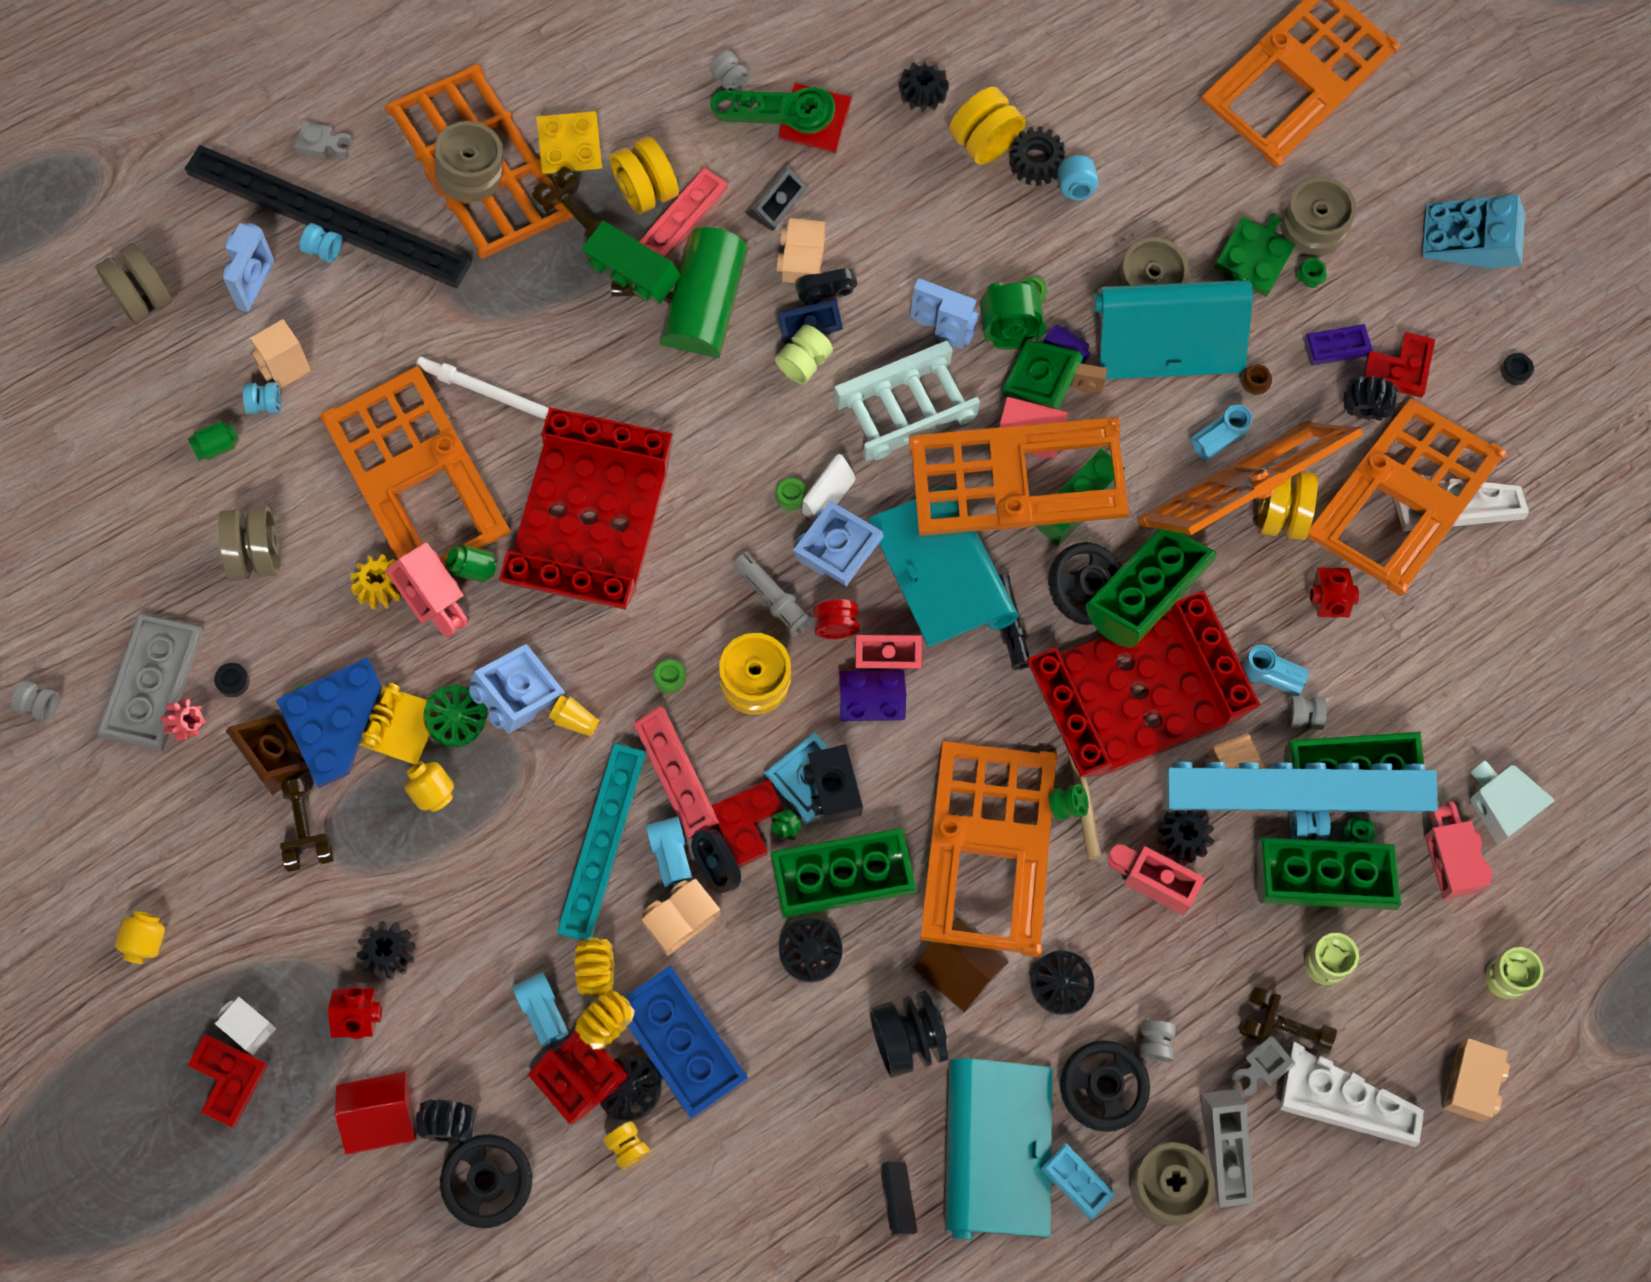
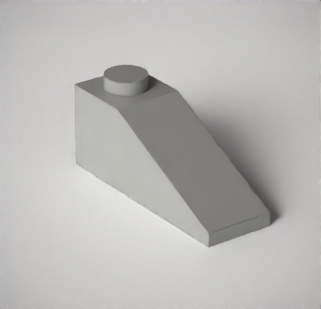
[1202,1089,1254,1208]

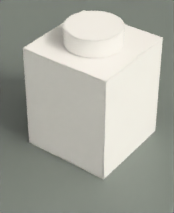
[215,997,277,1055]

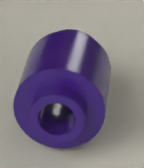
[1043,325,1090,364]

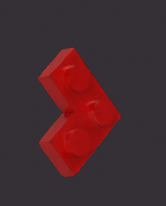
[1363,332,1436,398]
[712,780,784,868]
[187,1034,269,1129]

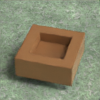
[1071,363,1107,393]

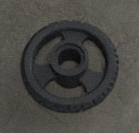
[1048,542,1122,625]
[1060,1040,1150,1132]
[440,1134,532,1228]

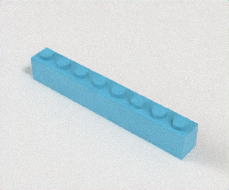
[1162,762,1438,812]

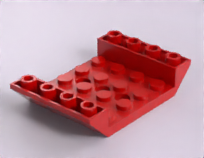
[499,407,673,610]
[1026,590,1261,778]

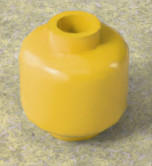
[404,761,454,812]
[114,911,166,964]

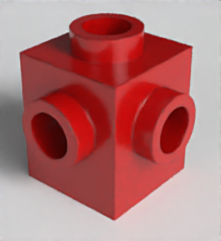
[1309,567,1359,618]
[327,987,382,1039]

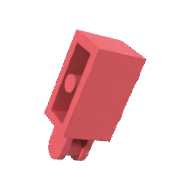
[384,542,468,637]
[1424,801,1492,900]
[1107,844,1205,916]

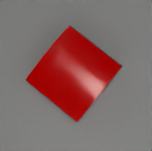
[778,83,852,154]
[527,1030,628,1125]

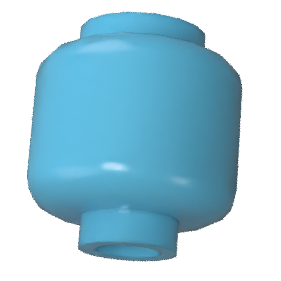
[1057,155,1099,201]

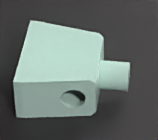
[1470,760,1555,845]

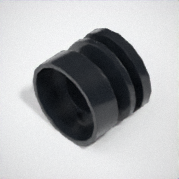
[869,990,948,1078]

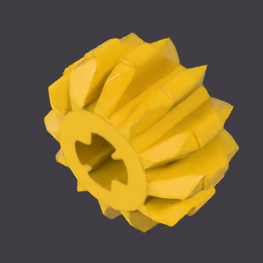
[350,553,400,610]
[574,938,615,997]
[575,991,635,1050]

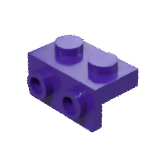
[839,670,907,721]

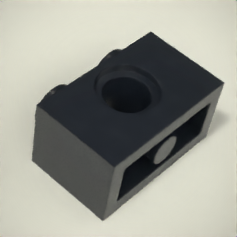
[802,744,863,825]

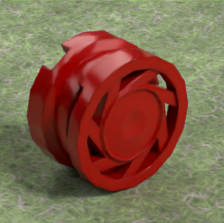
[813,599,860,640]

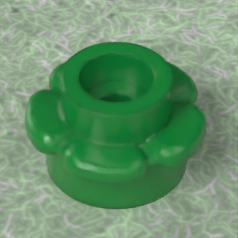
[1297,258,1327,288]
[771,809,802,840]
[1343,816,1376,843]

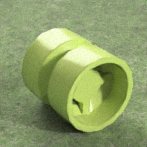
[775,325,833,384]
[1304,933,1359,985]
[1485,947,1544,1000]

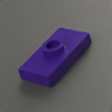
[1304,324,1373,366]

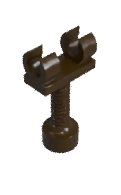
[532,166,602,240]
[280,778,334,872]
[1239,987,1337,1055]

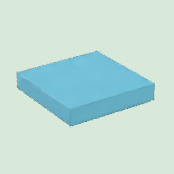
[764,732,857,824]

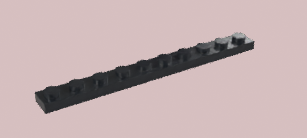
[185,145,471,289]

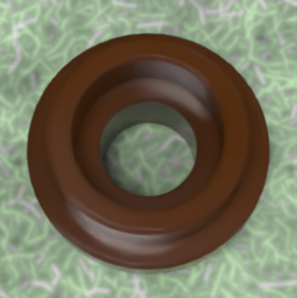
[1241,364,1272,395]

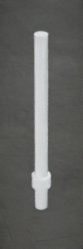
[416,356,549,420]

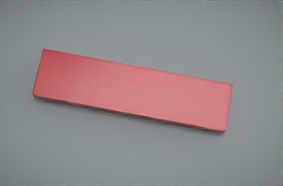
[639,167,728,258]
[633,706,719,839]

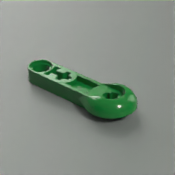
[710,87,835,134]

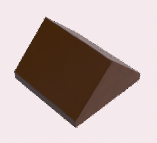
[226,714,309,795]
[913,918,1008,1013]

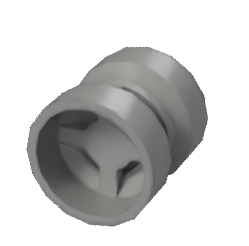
[709,51,750,91]
[11,680,59,722]
[1287,696,1327,730]
[1139,1020,1176,1062]

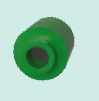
[187,420,239,461]
[446,544,497,583]

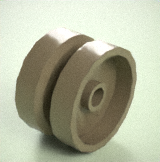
[434,121,503,202]
[1281,177,1357,256]
[1113,237,1190,286]
[95,243,173,325]
[218,506,280,581]
[1129,1142,1215,1226]

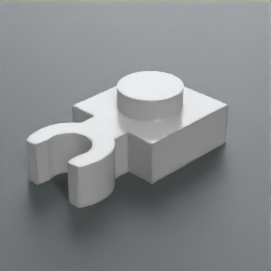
[295,121,353,159]
[1231,1035,1296,1097]

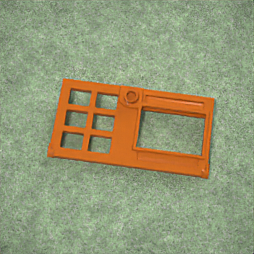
[1200,0,1401,168]
[319,366,511,568]
[1307,398,1507,596]
[909,417,1129,536]
[1137,420,1363,535]
[920,741,1058,957]

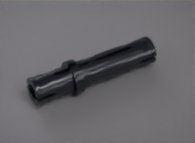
[999,574,1030,670]

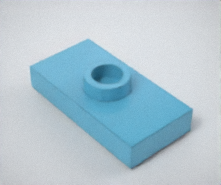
[1040,1143,1116,1220]

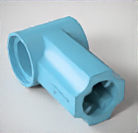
[1190,405,1252,461]
[1241,645,1309,696]
[645,817,692,888]
[512,972,569,1047]

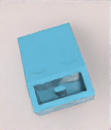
[1422,194,1525,268]

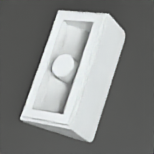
[802,454,856,520]

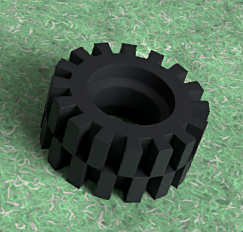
[1009,126,1065,186]

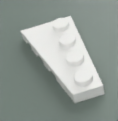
[1393,475,1529,531]
[1280,1042,1424,1147]

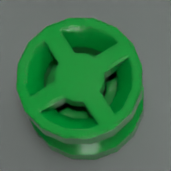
[1049,784,1089,821]

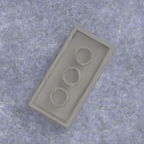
[96,613,204,752]

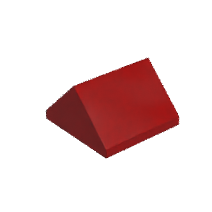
[335,1071,416,1155]

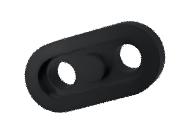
[795,268,858,304]
[691,829,741,893]

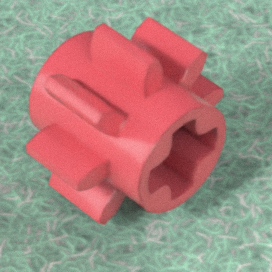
[160,699,205,741]

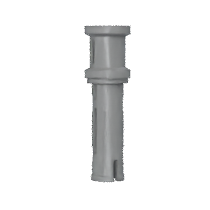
[733,552,814,637]

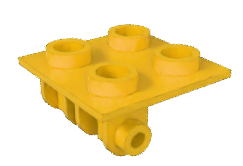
[536,111,602,175]
[359,683,442,765]

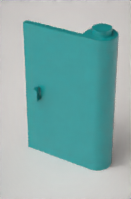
[1093,280,1253,379]
[868,485,1018,648]
[945,1058,1052,1240]

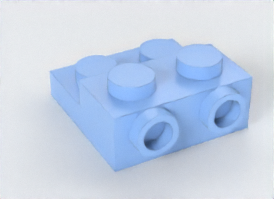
[223,223,275,312]
[910,278,979,349]
[793,501,884,586]
[469,644,565,734]

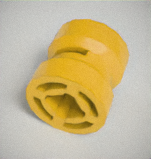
[603,1121,650,1171]

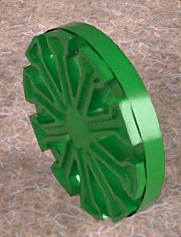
[423,685,486,747]

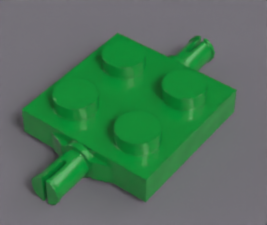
[1213,214,1295,297]

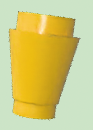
[548,695,600,737]

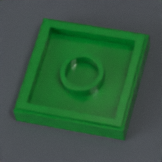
[1001,339,1083,410]

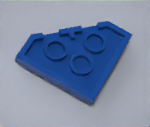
[276,657,382,789]

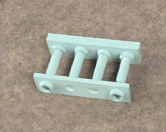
[834,340,980,462]

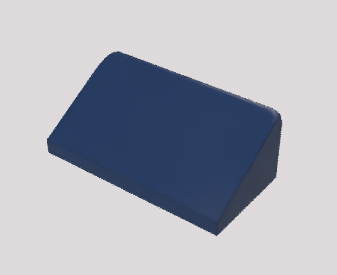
[775,299,843,343]

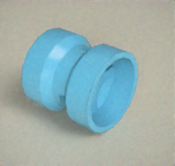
[300,223,342,263]
[243,382,281,414]
[1289,811,1330,840]

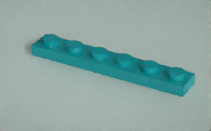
[557,743,646,941]

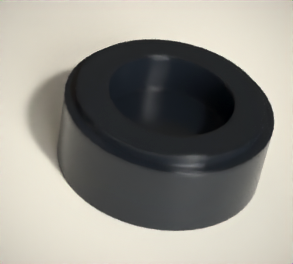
[1500,353,1534,385]
[214,663,250,698]

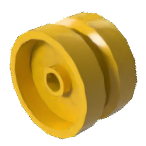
[948,87,1026,165]
[609,135,679,215]
[1257,466,1318,541]
[719,633,791,715]

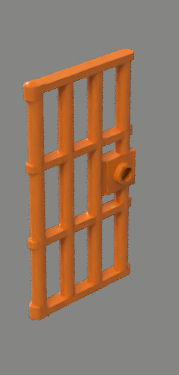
[384,64,574,259]

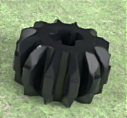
[898,60,949,113]
[1343,375,1398,421]
[1157,810,1214,863]
[356,921,416,980]
[415,1099,477,1144]

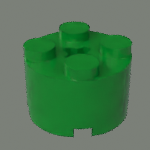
[979,281,1046,350]

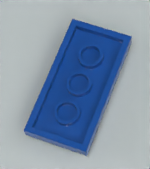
[625,965,748,1120]

